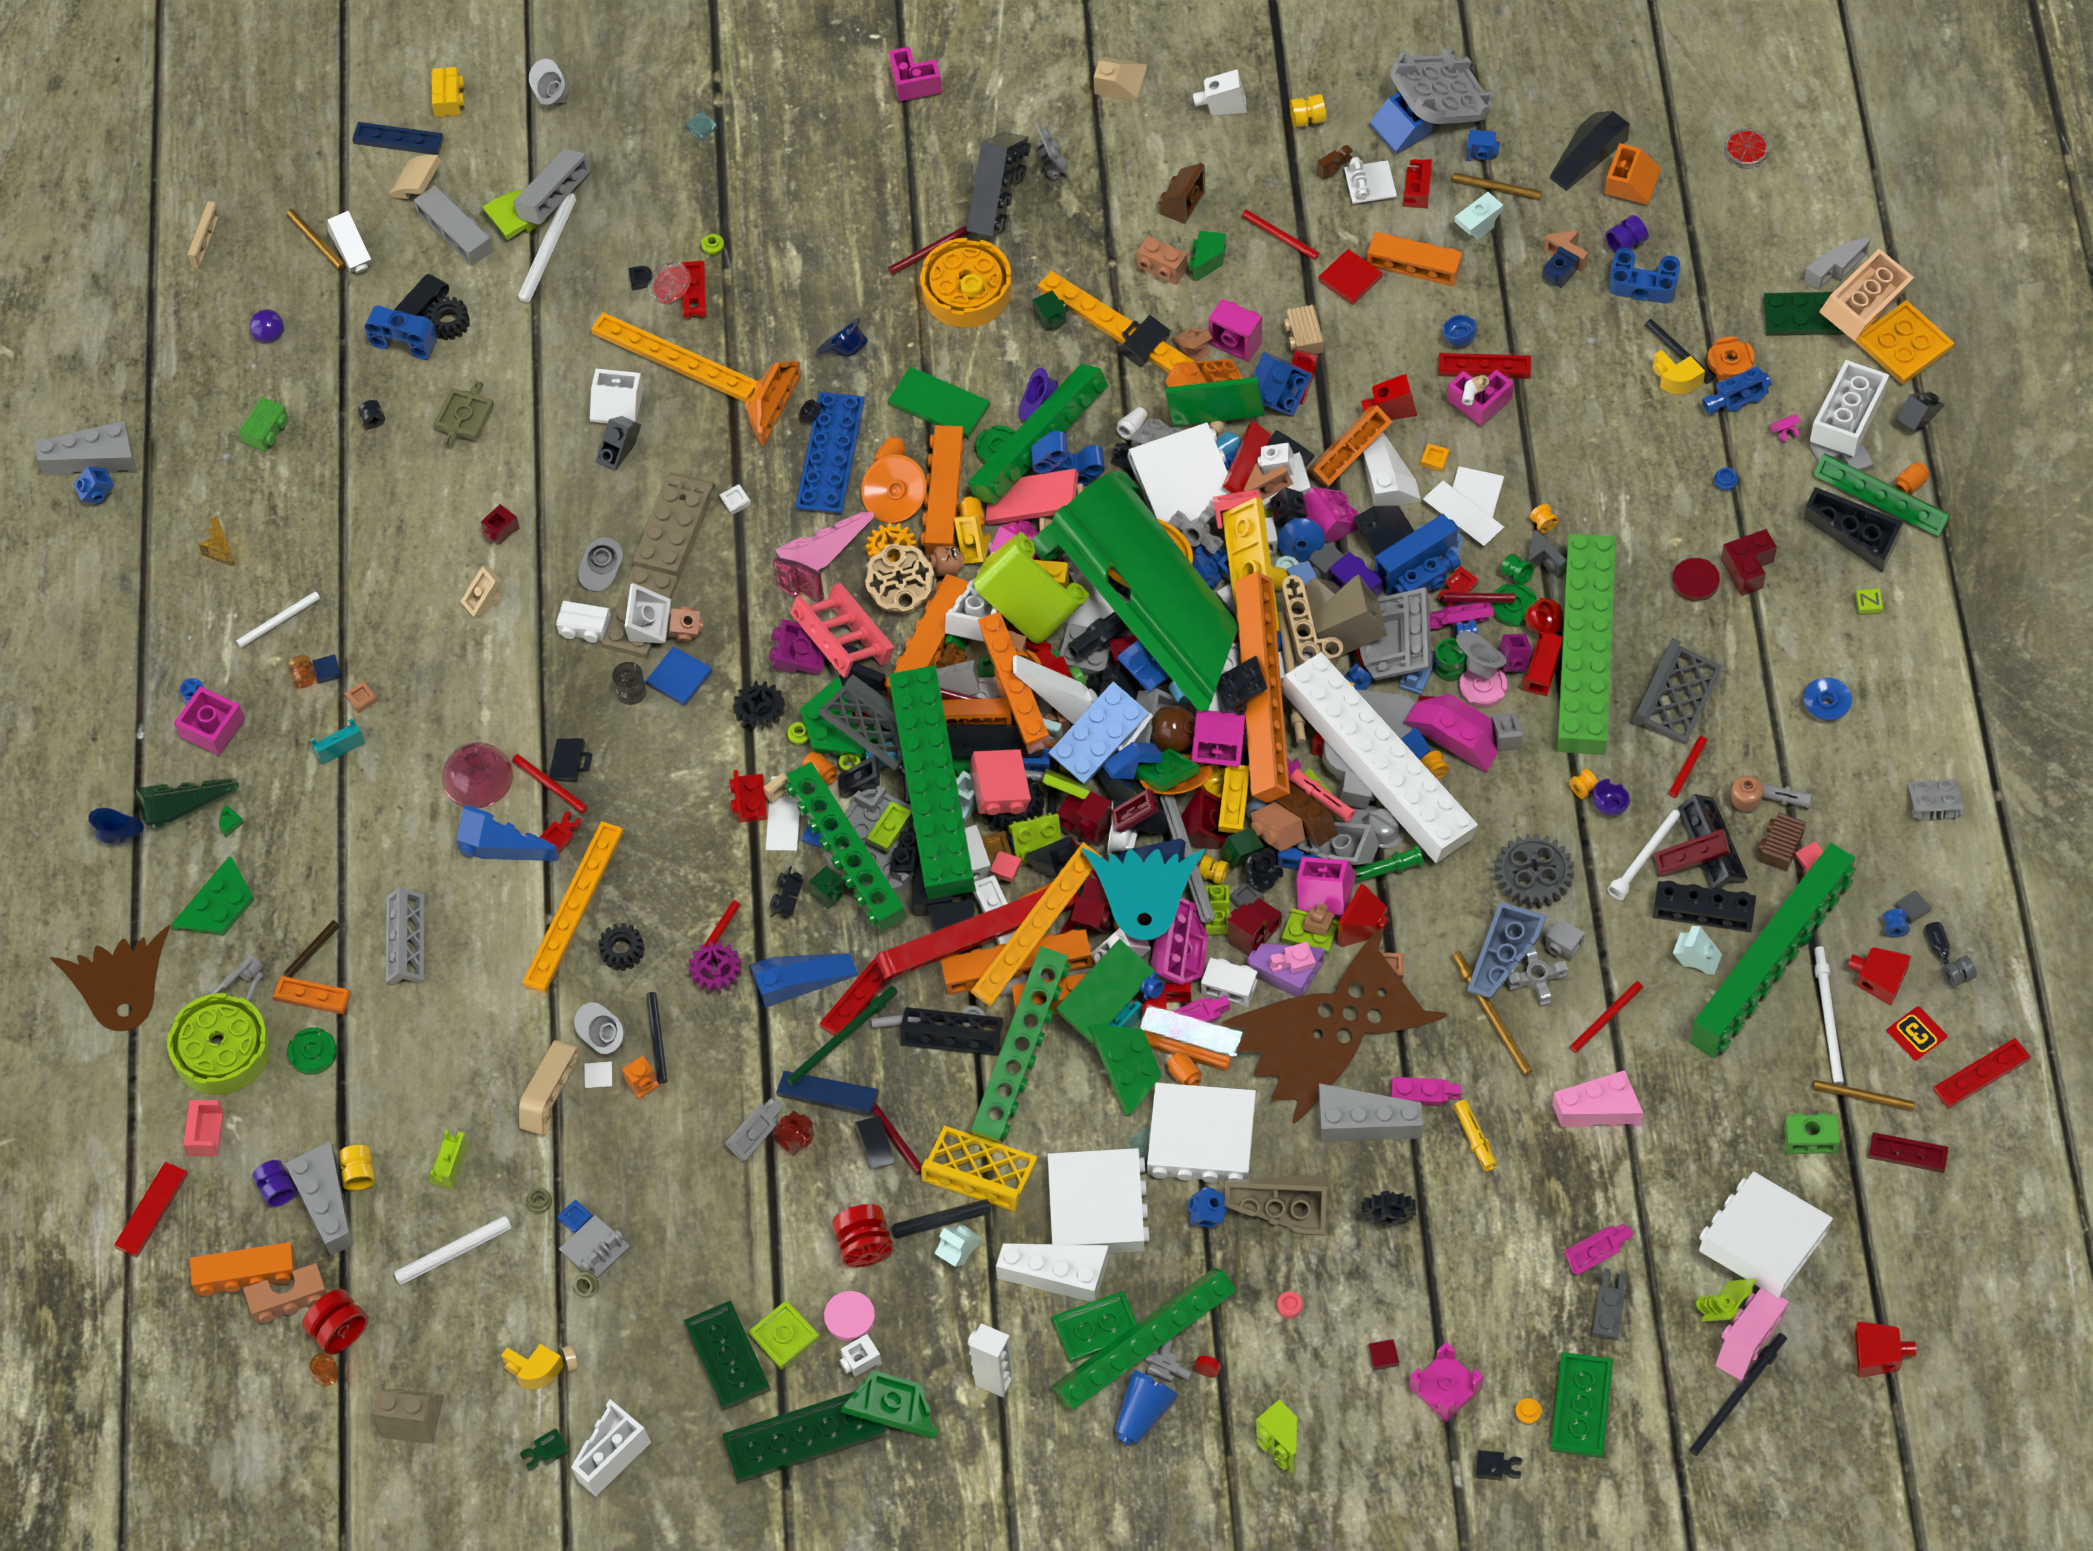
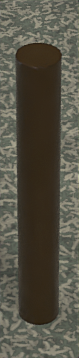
[284,920,340,978]

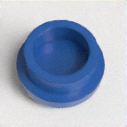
[1714,467,1738,490]

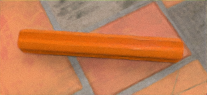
[1144,1030,1231,1070]

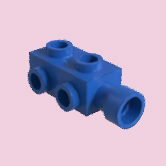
[1702,366,1772,415]
[1393,550,1461,594]

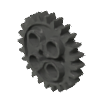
[1494,833,1574,908]

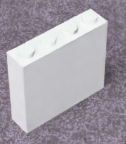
[1127,423,1231,533]
[1147,1083,1256,1183]
[1048,1148,1149,1253]
[1699,1171,1833,1299]

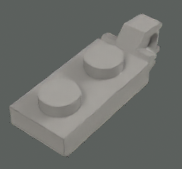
[725,1098,784,1161]

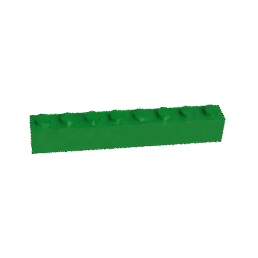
[967,364,1108,505]
[1051,1268,1237,1410]

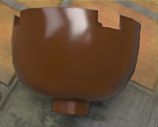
[1151,705,1196,752]

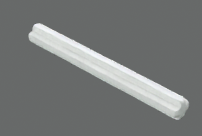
[394,1216,511,1285]

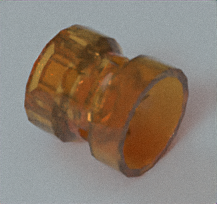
[287,655,317,688]
[310,1353,339,1386]

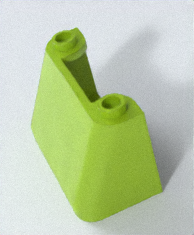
[974,531,1089,644]

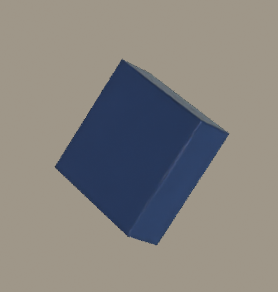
[312,654,342,684]

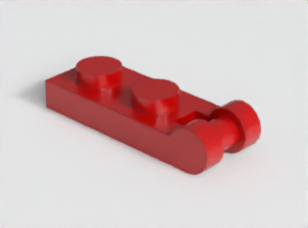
[682,260,707,319]

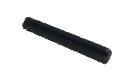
[892,1199,991,1238]

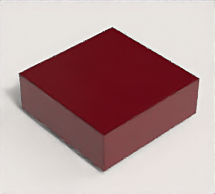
[1368,1339,1399,1370]

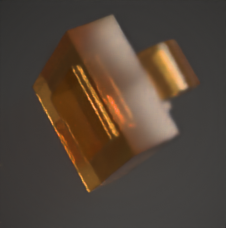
[936,643,968,668]

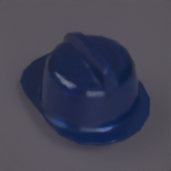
[817,318,868,356]
[88,808,144,844]

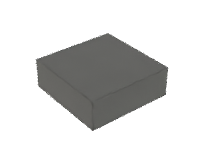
[1229,881,1264,908]
[1895,890,1931,924]

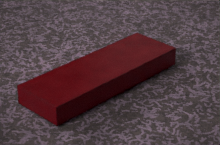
[1654,829,1731,877]
[1868,1132,1949,1173]

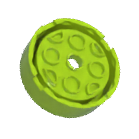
[167,993,271,1095]

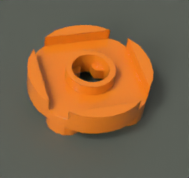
[1707,336,1754,380]

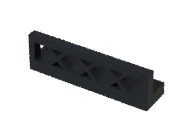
[947,724,1044,757]
[1678,794,1748,889]
[900,1007,1003,1056]

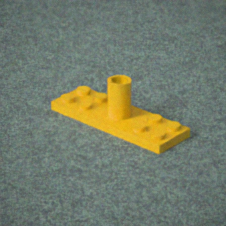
[1222,497,1288,632]

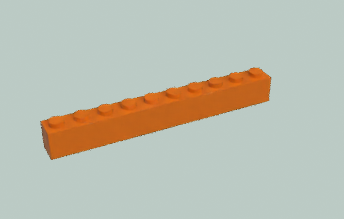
[1235,571,1290,803]

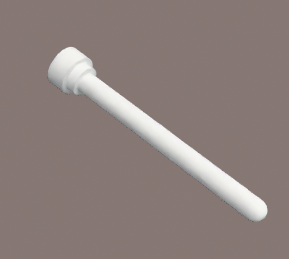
[1607,810,1680,900]

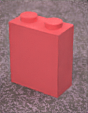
[969,750,1031,815]

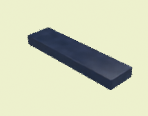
[352,122,444,155]
[776,1071,879,1115]

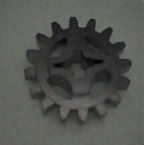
[733,681,785,731]
[1361,1191,1416,1227]

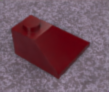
[1181,788,1234,850]

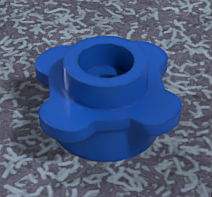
[1141,972,1164,1000]

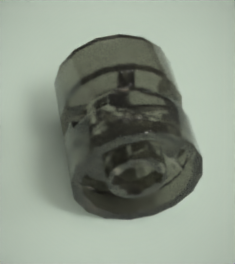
[612,662,646,705]

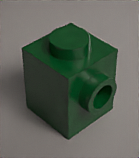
[1033,290,1068,332]
[1221,827,1264,868]
[809,866,846,909]

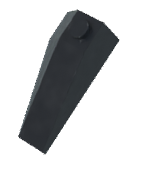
[1550,111,1630,191]
[1097,766,1171,835]

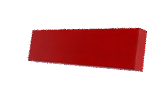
[1438,353,1531,379]
[1223,421,1271,493]
[819,952,890,1036]
[1933,1038,2031,1109]
[114,1161,188,1258]

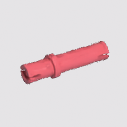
[1289,768,1355,823]

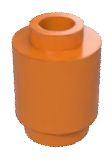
[873,437,906,462]
[1895,462,1930,495]
[802,752,838,785]
[1167,1052,1202,1086]

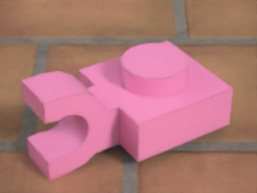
[1270,942,1316,974]

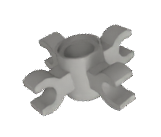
[1168,506,1224,554]
[1507,946,1568,1006]

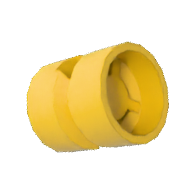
[1289,94,1327,128]
[338,1145,376,1191]

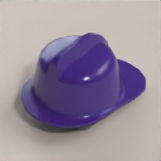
[1019,368,1058,420]

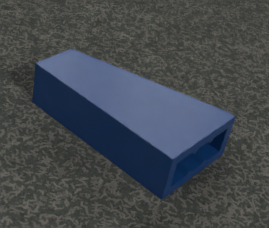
[1375,513,1458,596]

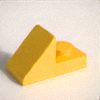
[954,514,991,564]

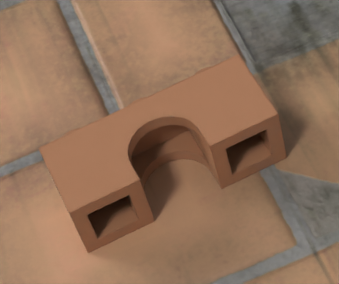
[243,1263,327,1324]

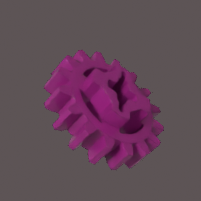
[688,941,742,993]

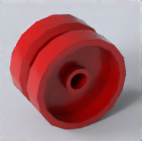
[302,1289,369,1355]

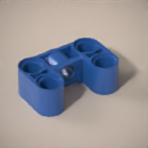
[1609,248,1680,304]
[364,305,437,360]
[1031,431,1105,486]

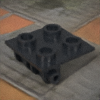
[1217,656,1268,715]

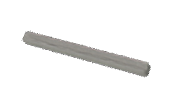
[1160,794,1215,923]

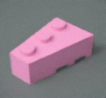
[1552,1070,1643,1127]
[1715,1288,1789,1381]

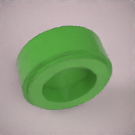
[1069,665,1086,686]

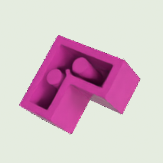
[888,47,942,101]
[1447,370,1514,426]

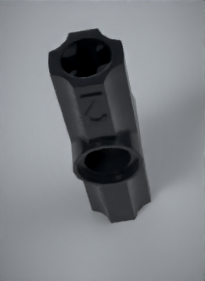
[1067,612,1128,662]

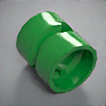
[1435,638,1466,682]

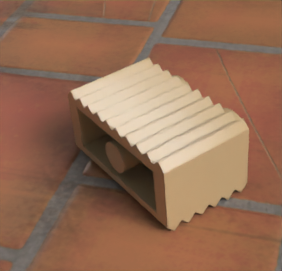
[1283,304,1324,354]

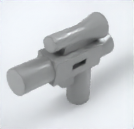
[1145,1339,1193,1382]

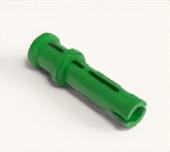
[1354,845,1424,884]

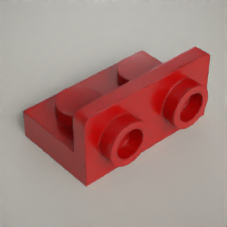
[729,770,768,823]

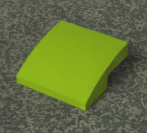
[482,190,546,240]

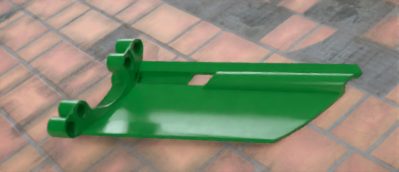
[1032,471,1239,712]

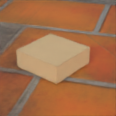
[764,773,787,804]

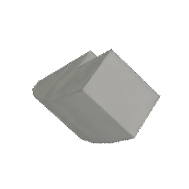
[1804,238,1870,291]

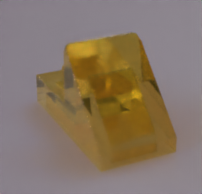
[198,516,235,566]

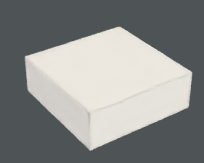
[719,485,751,515]

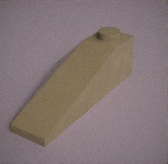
[1224,1175,1327,1235]

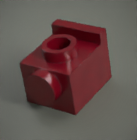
[481,504,520,544]

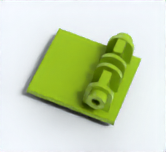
[1009,813,1062,865]
[1696,1279,1757,1322]

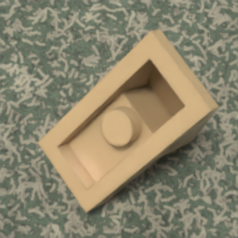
[460,566,503,617]

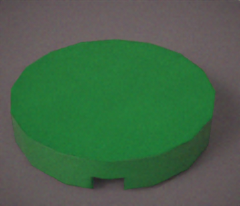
[975,425,1015,464]
[1491,583,1537,627]
[287,1027,337,1075]

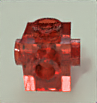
[773,1110,814,1156]

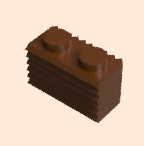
[1758,812,1806,871]

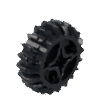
[981,777,1045,836]

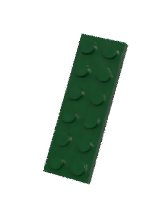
[722,1391,886,1484]

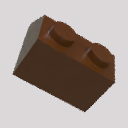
[1159,163,1205,224]

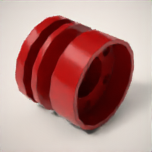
[832,1204,894,1268]

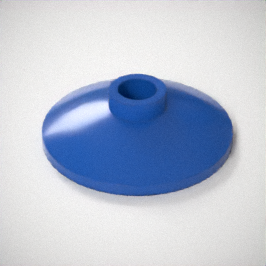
[1278,518,1325,562]
[1803,677,1852,720]

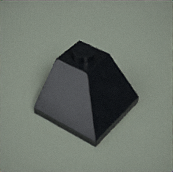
[1353,505,1414,556]

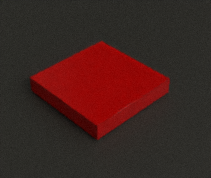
[1318,249,1383,305]

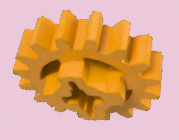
[866,523,917,562]

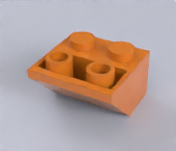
[1605,143,1661,205]

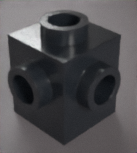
[1270,487,1308,525]

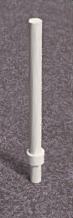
[1814,946,1844,1085]

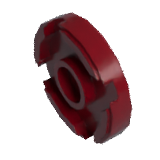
[1672,558,1720,601]

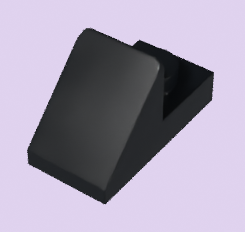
[838,755,880,798]
[1026,836,1078,878]

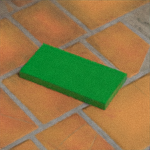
[888,367,990,439]
[1165,377,1264,426]
[1055,938,1156,1043]
[1550,1352,1613,1458]

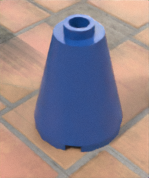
[1115,1370,1178,1446]

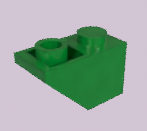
[1189,231,1226,281]

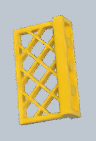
[922,1125,1038,1212]

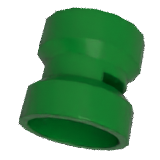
[1501,554,1534,584]

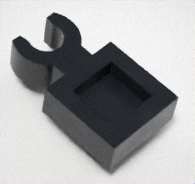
[1476,1450,1522,1481]

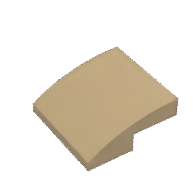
[389,155,441,199]

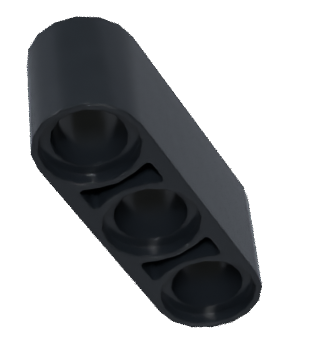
[394,273,449,318]

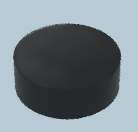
[800,399,821,423]

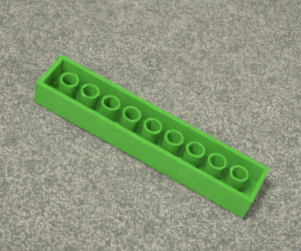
[1557,534,1616,755]

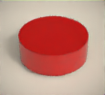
[1194,1355,1221,1378]

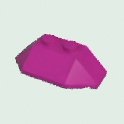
[1403,693,1498,773]
[1151,897,1208,985]

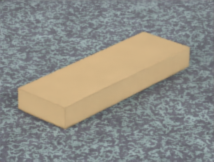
[187,201,220,269]

